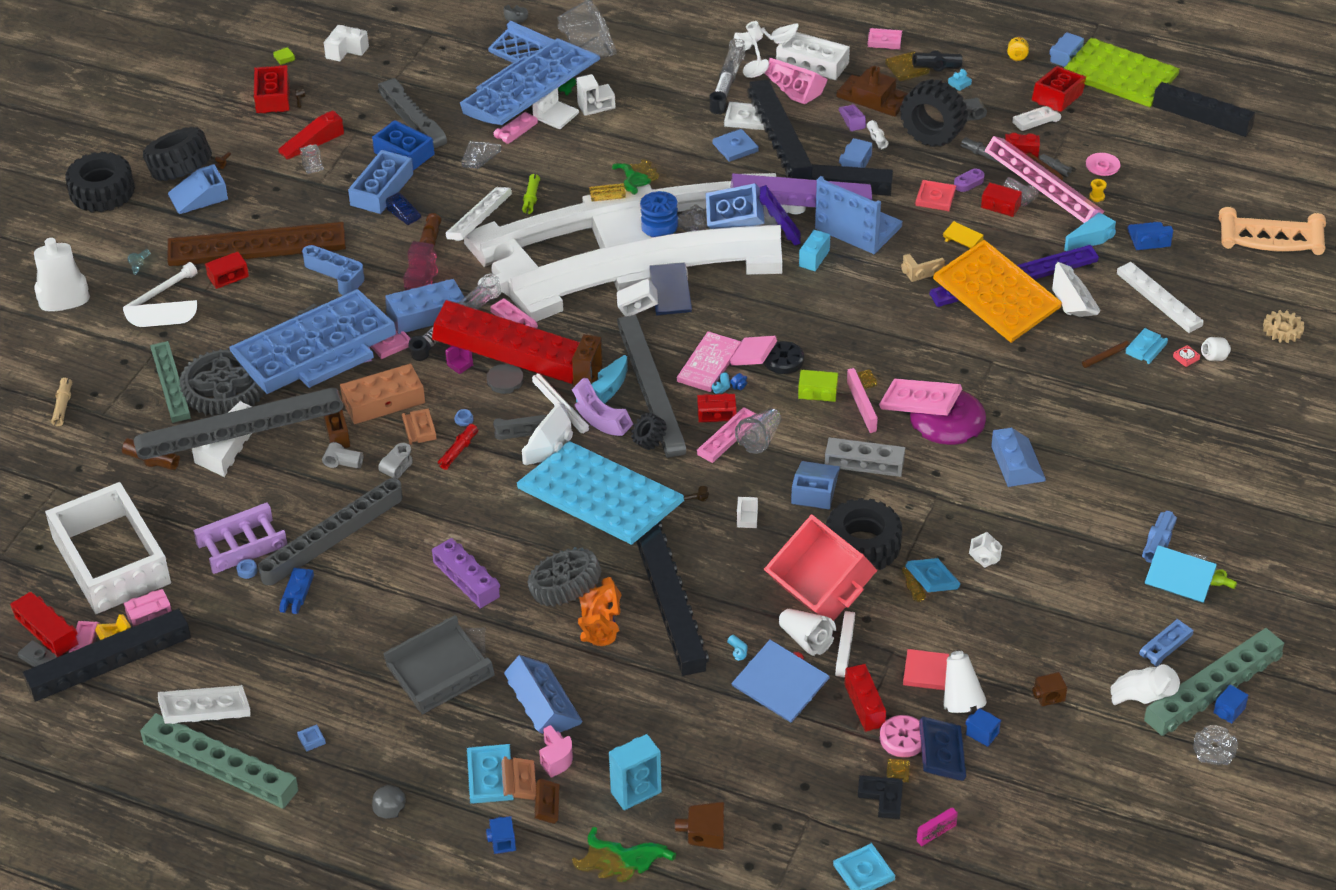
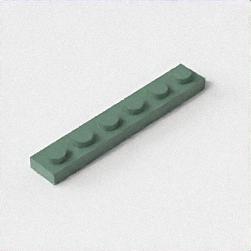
[150,341,191,423]

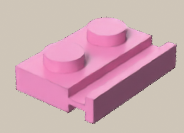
[868,28,902,50]

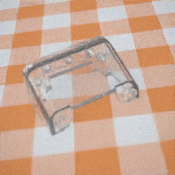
[557,0,617,58]

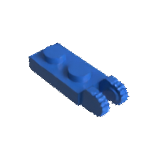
[279,568,314,614]

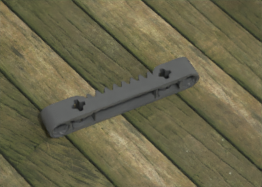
[378,78,447,149]

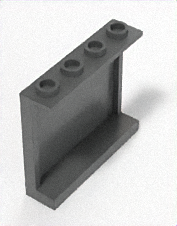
[383,615,495,715]

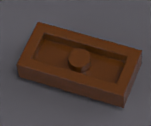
[535,778,560,824]

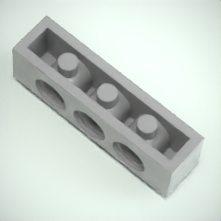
[825,437,905,477]

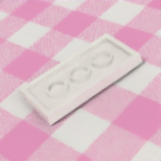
[158,685,250,724]

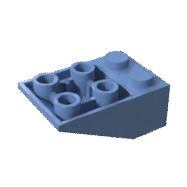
[168,164,228,214]
[791,461,840,509]

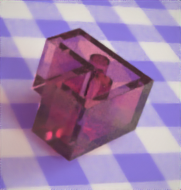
[403,241,438,291]

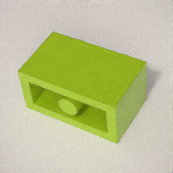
[798,370,838,402]

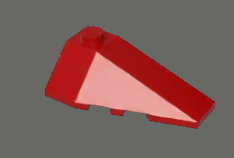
[278,110,344,160]

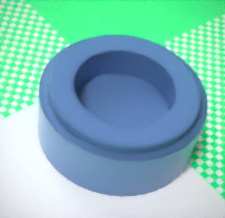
[237,559,258,579]

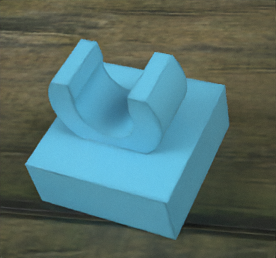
[948,69,972,91]

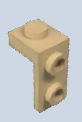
[901,254,945,282]

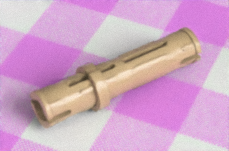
[51,378,72,426]

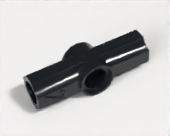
[912,50,963,71]

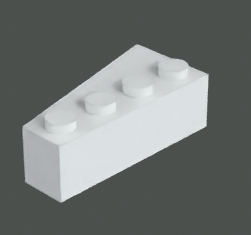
[192,401,252,477]

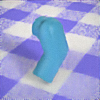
[712,373,730,394]
[727,635,748,660]

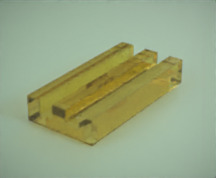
[589,183,626,202]

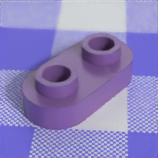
[954,169,984,192]

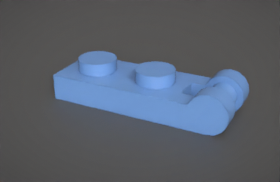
[1139,619,1194,667]

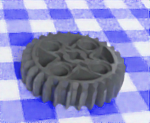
[527,547,602,607]

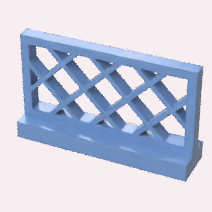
[488,21,554,63]

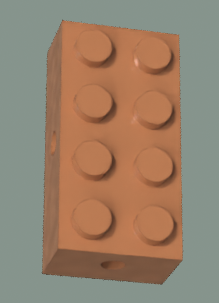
[340,363,425,424]

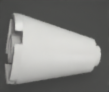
[779,609,836,656]
[944,651,987,713]

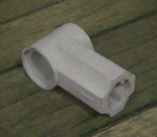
[322,442,364,468]

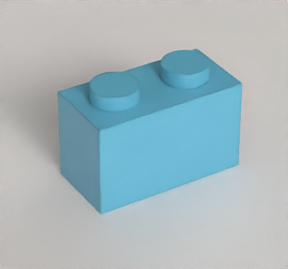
[799,230,830,271]

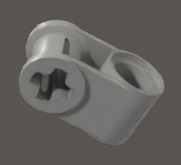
[379,443,413,479]

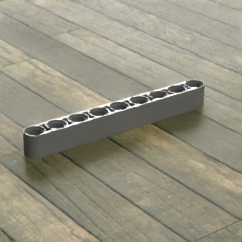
[258,478,403,585]

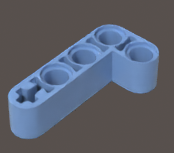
[302,245,364,295]

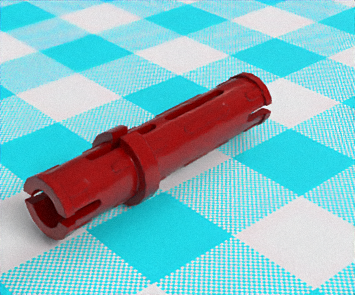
[438,424,479,470]

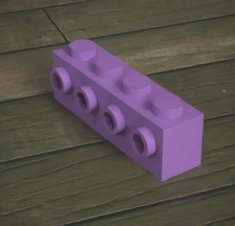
[432,538,500,608]

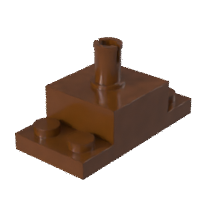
[836,66,908,117]

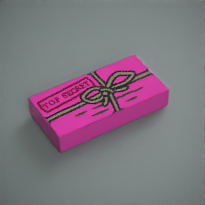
[917,807,957,846]

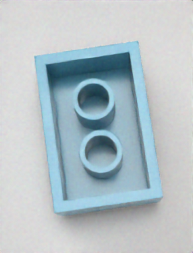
[609,734,662,810]

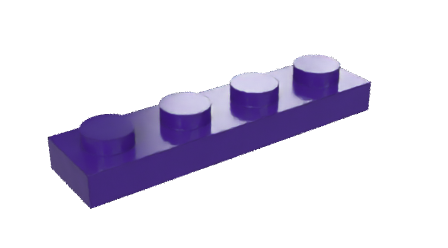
[759,185,801,246]

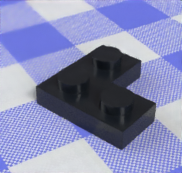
[858,775,903,819]

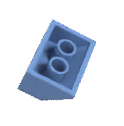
[991,428,1046,487]

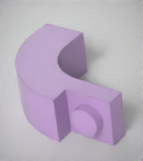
[572,378,633,436]

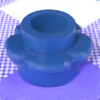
[730,373,747,390]

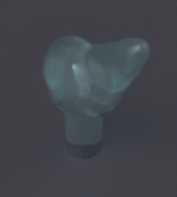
[127,249,150,275]

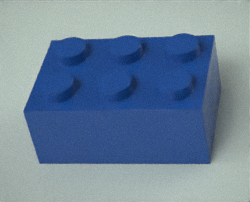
[372,120,434,171]

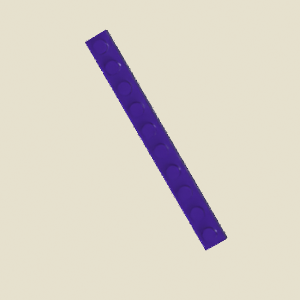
[930,245,1099,307]

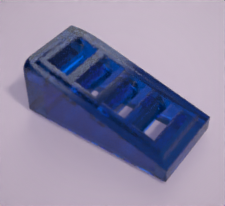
[386,192,422,225]

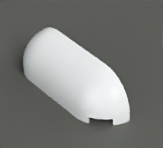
[124,300,197,327]

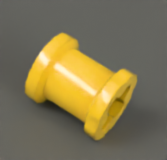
[1089,179,1107,202]

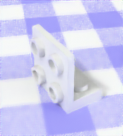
[532,88,579,129]

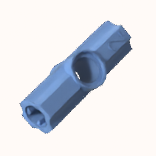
[1142,510,1177,563]

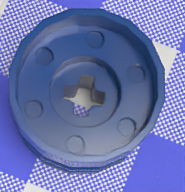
[640,191,678,237]

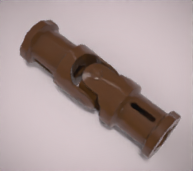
[417,213,442,259]

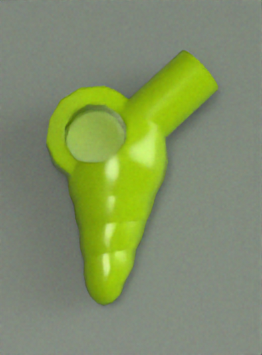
[1210,569,1237,589]

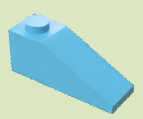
[1064,212,1116,251]

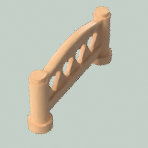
[1219,207,1326,255]

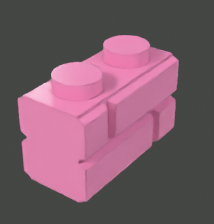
[124,589,172,627]

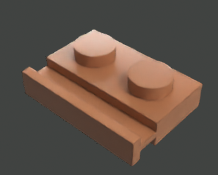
[402,408,437,445]
[502,756,536,800]

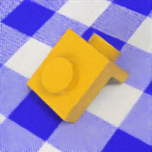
[95,614,131,640]

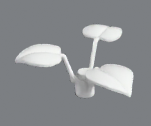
[734,21,799,78]

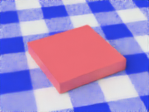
[915,180,956,211]
[903,649,949,690]

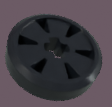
[764,341,804,374]

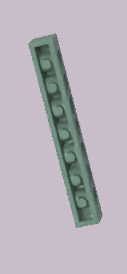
[1144,628,1284,736]
[140,713,298,809]

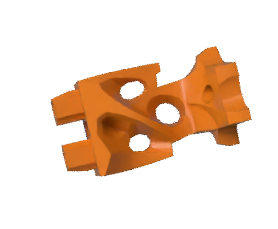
[578,577,621,646]

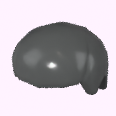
[503,5,528,24]
[372,785,406,819]

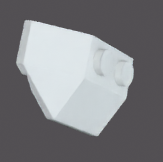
[1052,262,1101,317]
[522,403,573,465]

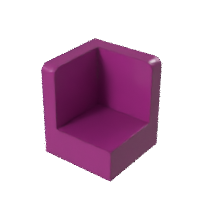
[445,346,473,374]

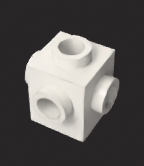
[969,532,1002,568]

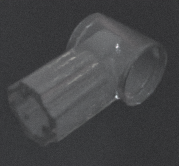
[1003,177,1039,206]

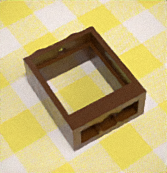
[572,334,603,387]

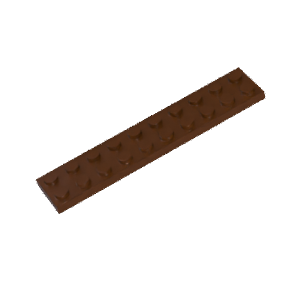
[168,222,346,266]

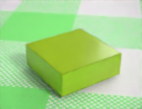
[273,47,295,65]

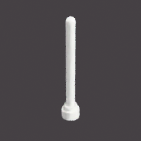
[123,262,198,311]

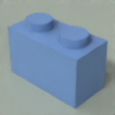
[1050,32,1084,67]
[839,138,872,168]

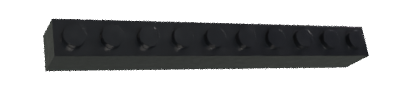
[747,79,812,180]
[636,521,709,676]

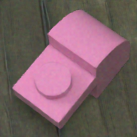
[539,725,573,778]

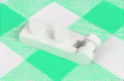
[1012,106,1061,131]

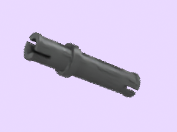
[961,137,1006,167]

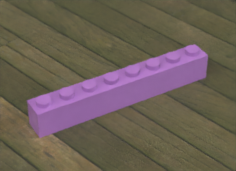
[730,174,872,207]

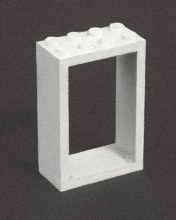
[45,482,171,614]

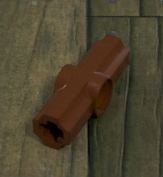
[122,438,180,470]

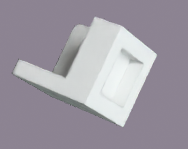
[737,497,758,528]

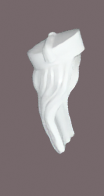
[1110,664,1180,705]

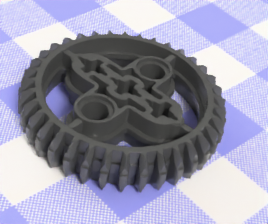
[179,348,265,417]

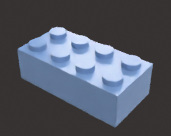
[348,150,413,214]
[385,279,466,334]

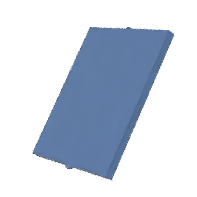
[731,640,830,723]

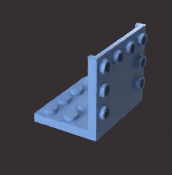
[815,176,903,254]

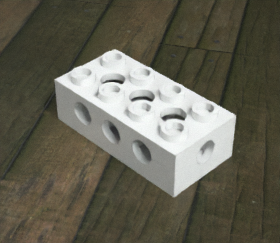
[776,32,850,80]

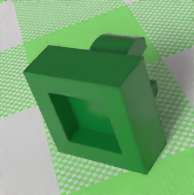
[558,78,576,96]

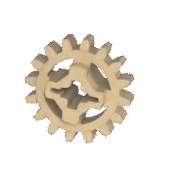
[1263,310,1304,343]

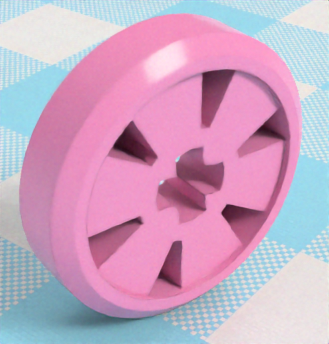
[880,715,922,757]

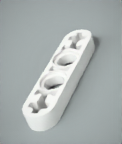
[835,611,855,677]

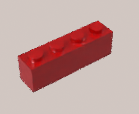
[10,592,78,657]

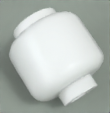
[1201,337,1231,361]

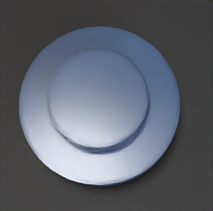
[455,409,474,426]

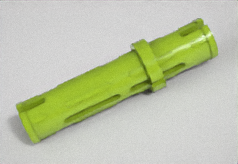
[522,174,540,214]

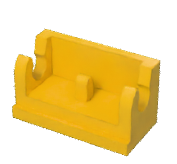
[943,221,984,249]

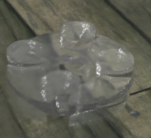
[1193,725,1238,765]

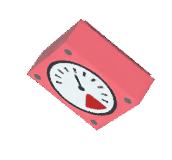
[1173,345,1200,367]

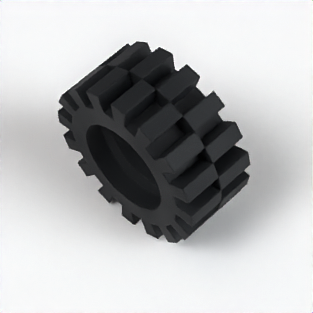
[631,413,667,450]

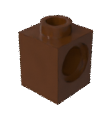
[1032,672,1067,707]

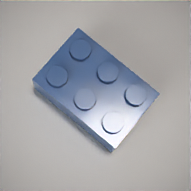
[706,183,765,229]

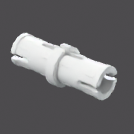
[867,120,888,149]

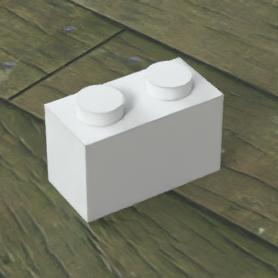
[617,278,658,316]

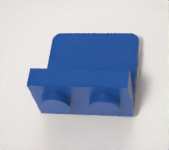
[1127,222,1173,250]

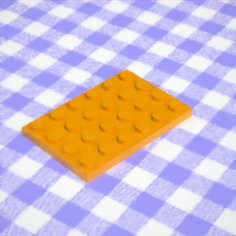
[933,240,1062,343]

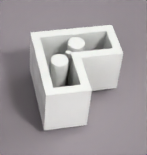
[324,25,369,61]
[577,74,615,116]

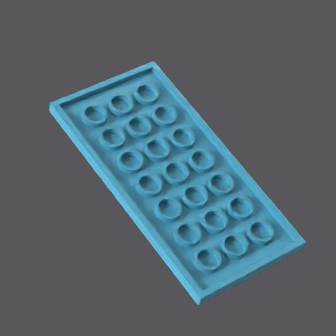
[517,441,684,545]

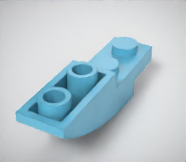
[576,355,628,404]

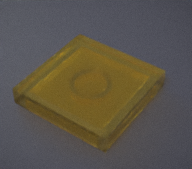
[885,51,929,81]

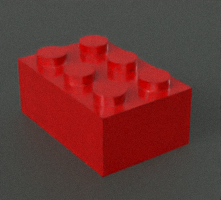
[254,65,290,113]
[1032,66,1086,112]

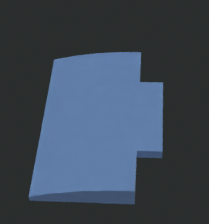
[460,38,600,125]
[229,289,396,394]

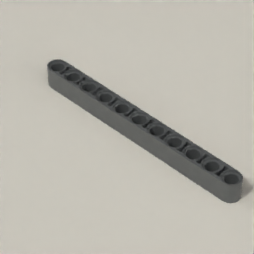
[617,315,686,458]
[134,388,343,460]

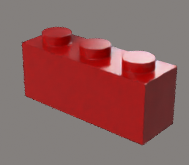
[844,664,886,732]

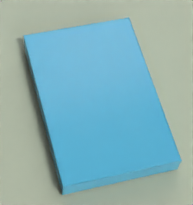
[1145,545,1217,603]
[467,744,514,804]

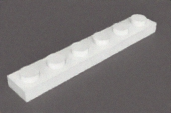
[446,187,512,241]
[1117,262,1203,333]

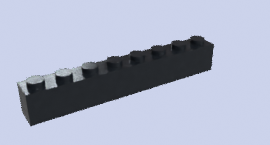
[23,608,191,702]

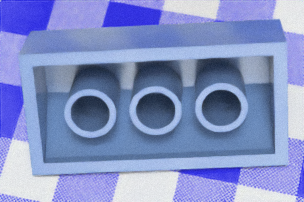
[504,655,583,733]

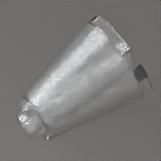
[735,408,782,454]

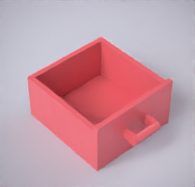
[764,514,877,621]

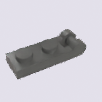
[493,415,546,440]

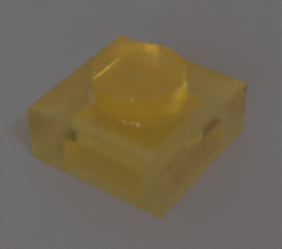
[887,759,909,782]

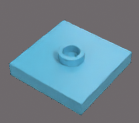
[833,843,895,890]

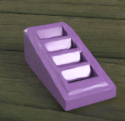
[839,104,866,131]

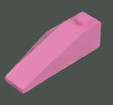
[765,58,828,104]

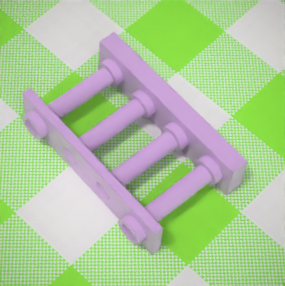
[193,502,287,574]

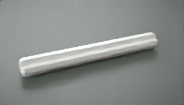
[532,373,589,434]

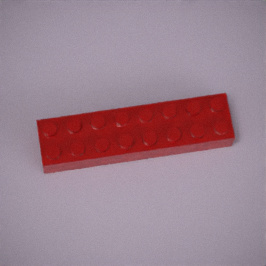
[432,300,580,384]

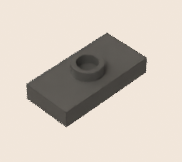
[18,640,58,667]

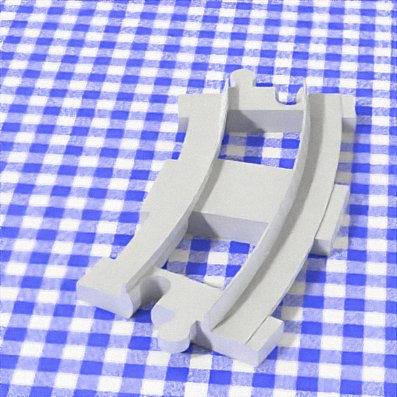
[464,173,806,322]

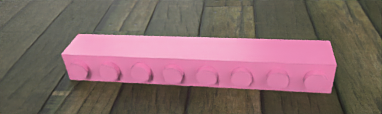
[985,136,1104,223]

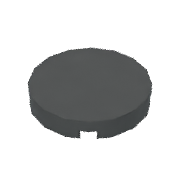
[487,364,524,394]

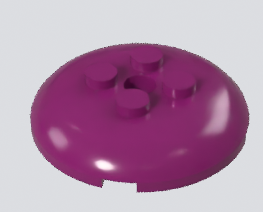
[910,390,986,445]

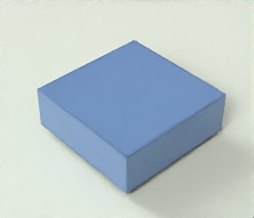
[297,725,326,752]

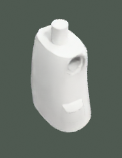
[34,238,90,311]

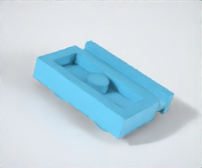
[1126,328,1168,364]

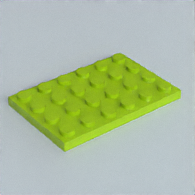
[1064,38,1180,107]

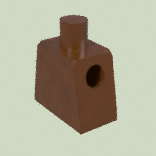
[675,802,724,849]

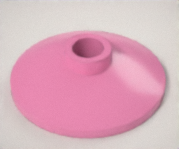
[1086,153,1120,176]

